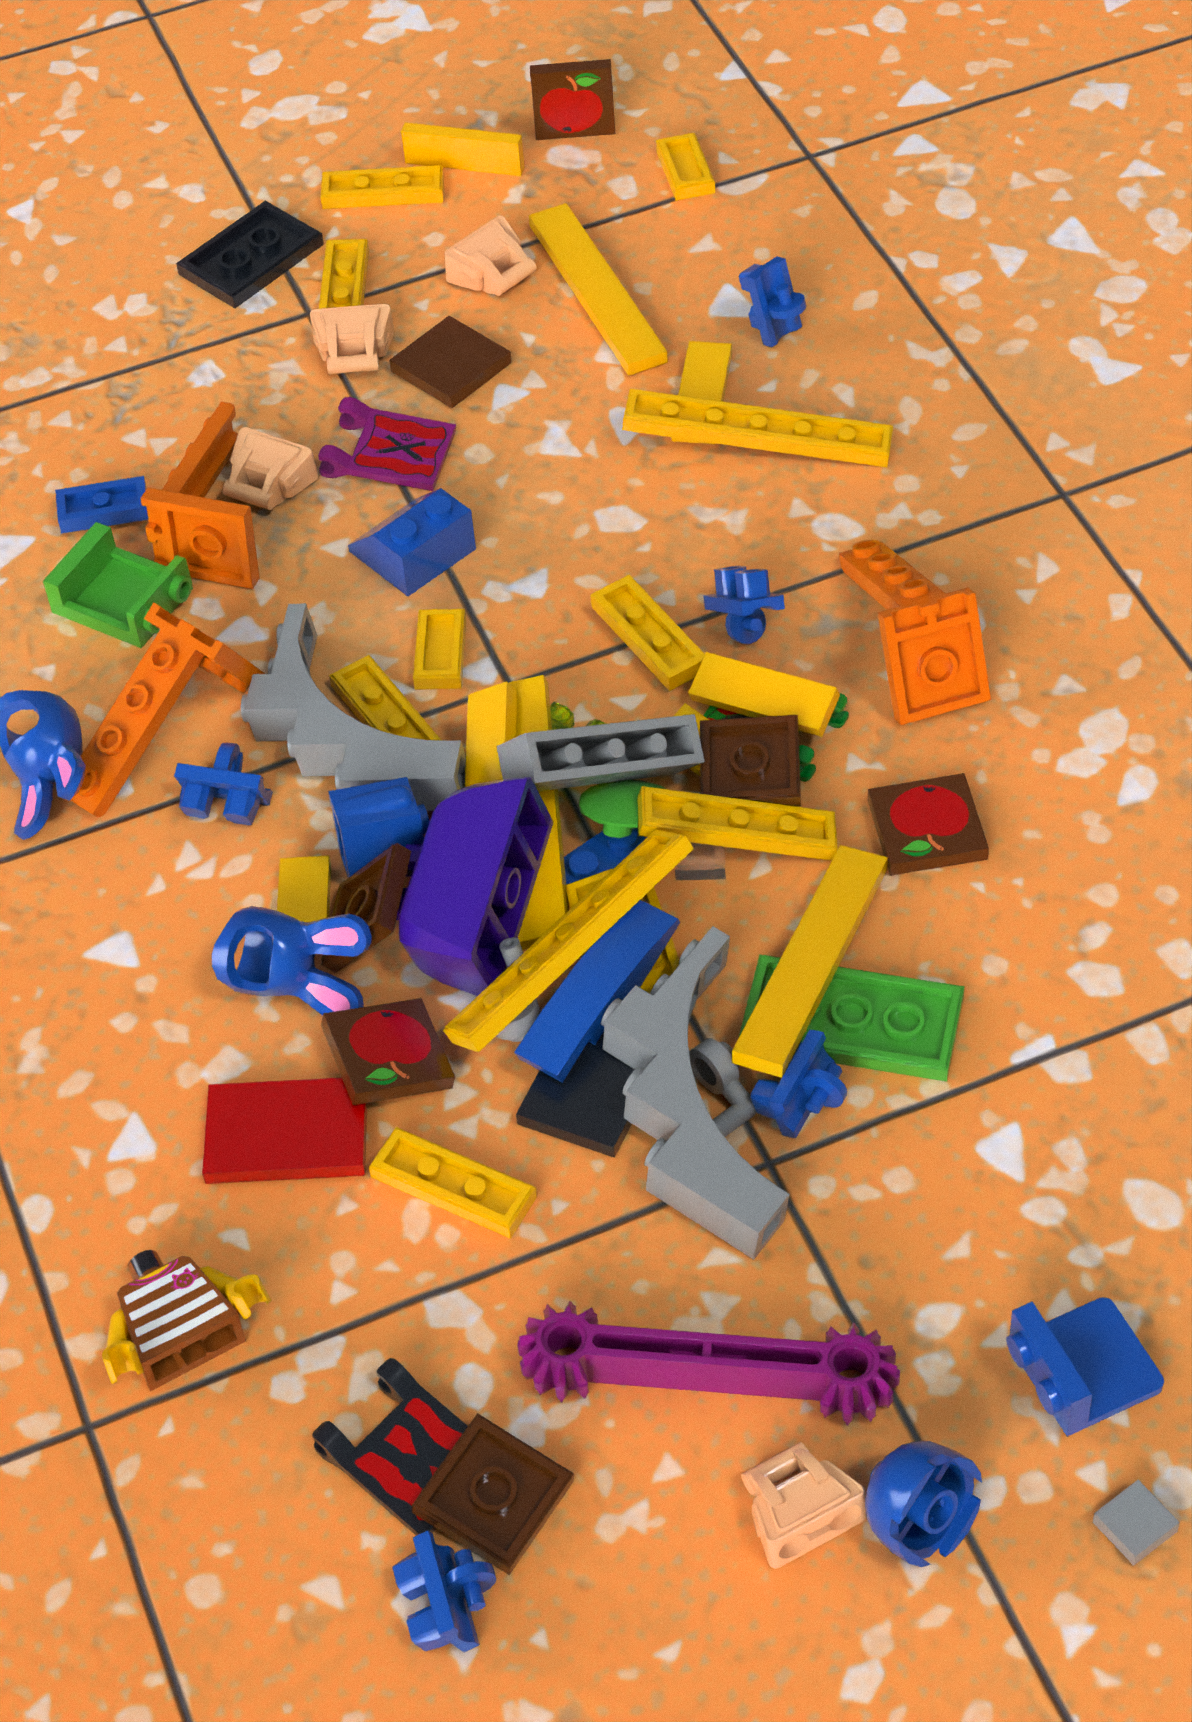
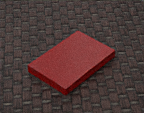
[202,1077,367,1184]

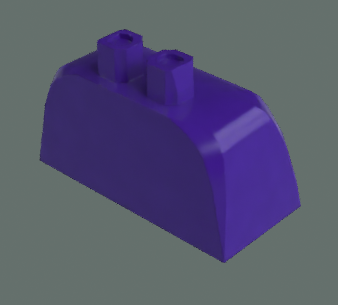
[396,777,554,996]

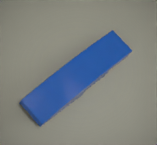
[514,900,680,1083]

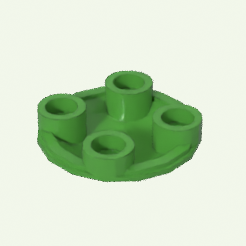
[579,780,666,838]

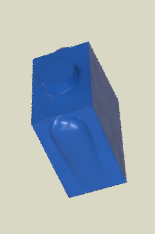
[328,777,430,878]

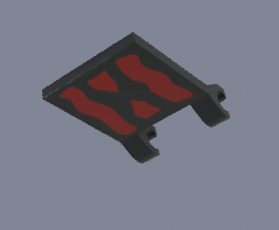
[312,1358,468,1536]

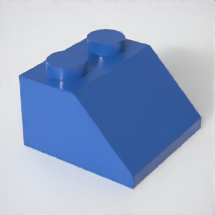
[348,488,476,596]

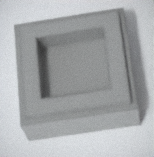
[1093,1480,1180,1566]

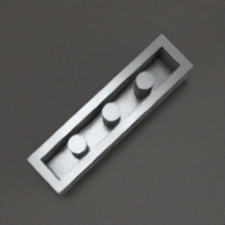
[496,714,705,791]

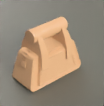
[445,215,537,296]
[310,304,394,374]
[223,427,319,510]
[741,1442,866,1569]

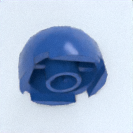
[865,1441,982,1567]

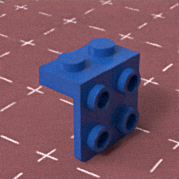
[1006,1297,1164,1437]

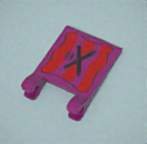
[318,397,456,491]

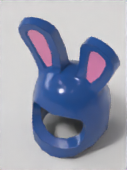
[0,690,86,840]
[212,906,372,1015]

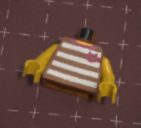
[102,1250,272,1391]

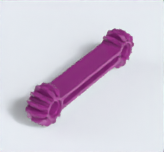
[517,1300,900,1426]

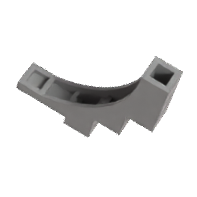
[241,603,466,811]
[601,926,790,1260]

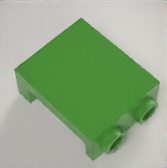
[43,522,193,648]

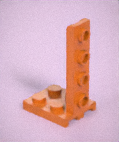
[141,401,260,589]
[839,540,991,725]
[70,603,265,817]

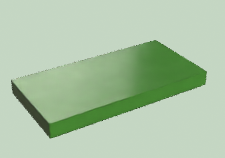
[739,954,965,1082]

